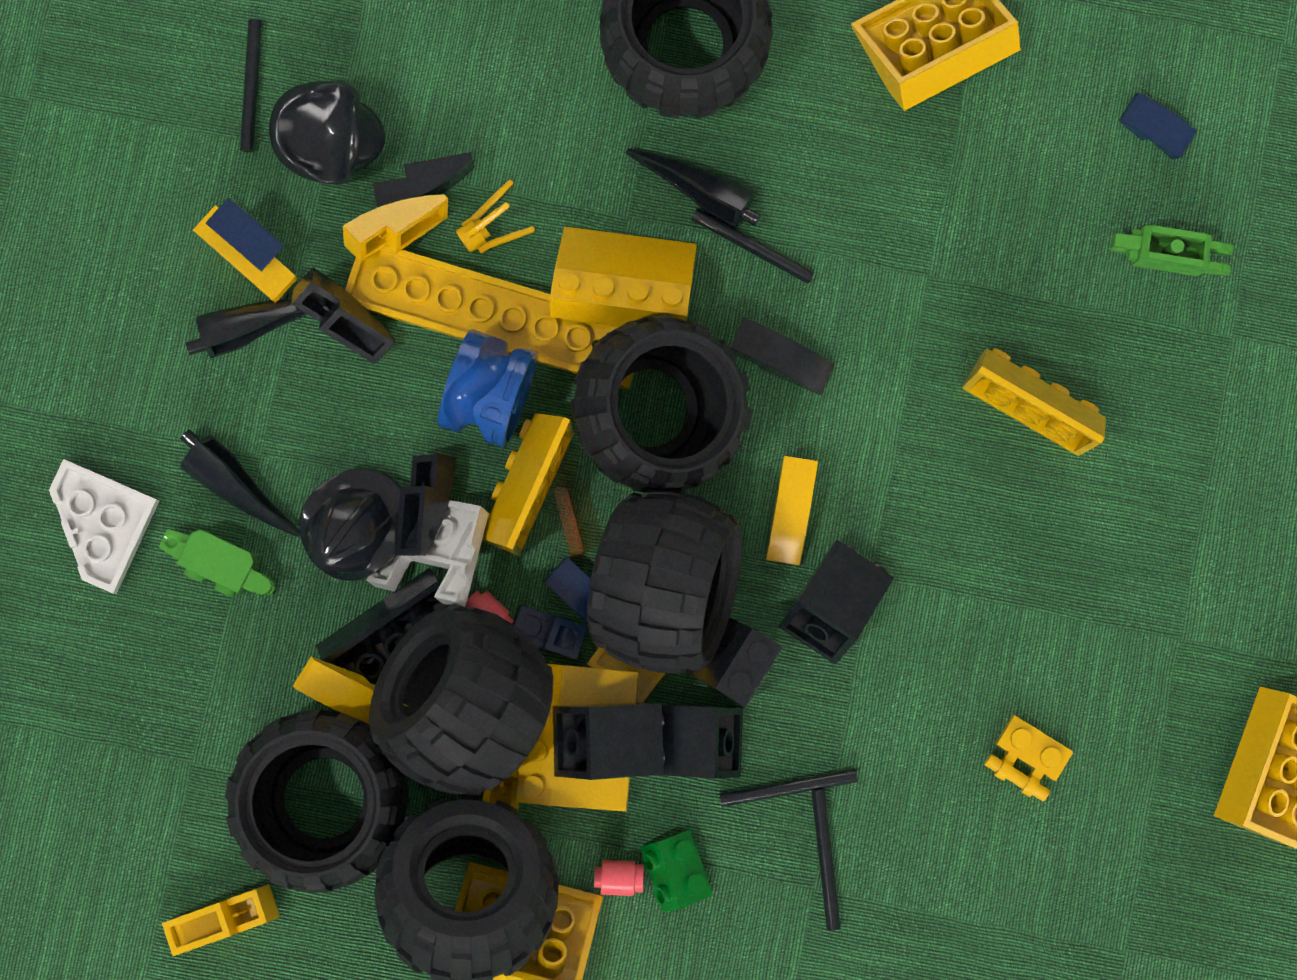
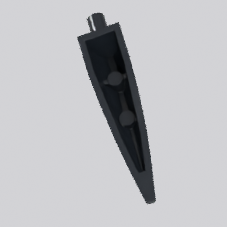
[626,148,761,229]
[186,299,308,358]
[180,429,300,537]

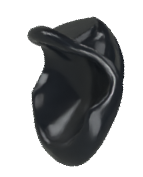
[269,81,386,185]
[299,468,401,581]

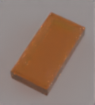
[553,486,585,558]

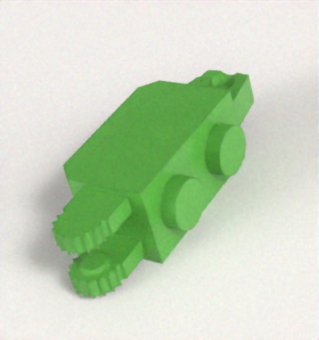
[1110,225,1234,276]
[159,529,277,597]

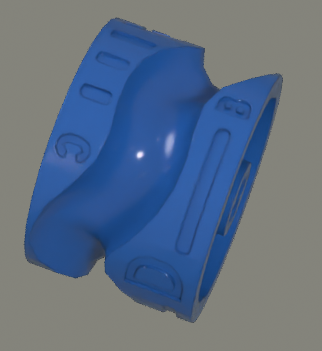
[438,329,538,449]

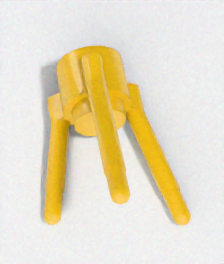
[456,180,535,254]

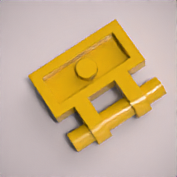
[984,715,1073,802]

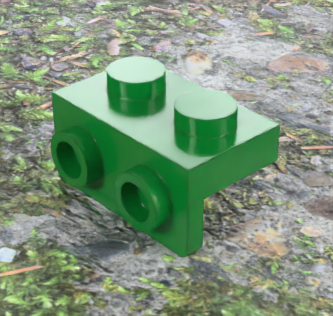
[641,829,713,912]

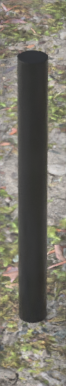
[240,19,262,152]
[691,208,815,284]
[719,769,857,807]
[811,789,841,930]

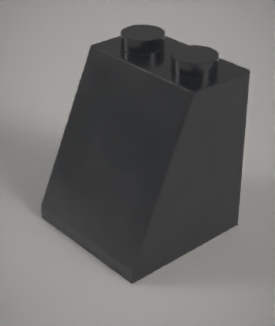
[778,540,894,664]
[685,618,783,707]
[553,703,665,780]
[662,705,743,779]

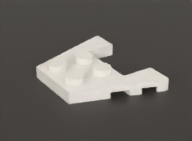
[366,500,489,607]

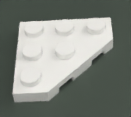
[49,459,159,594]

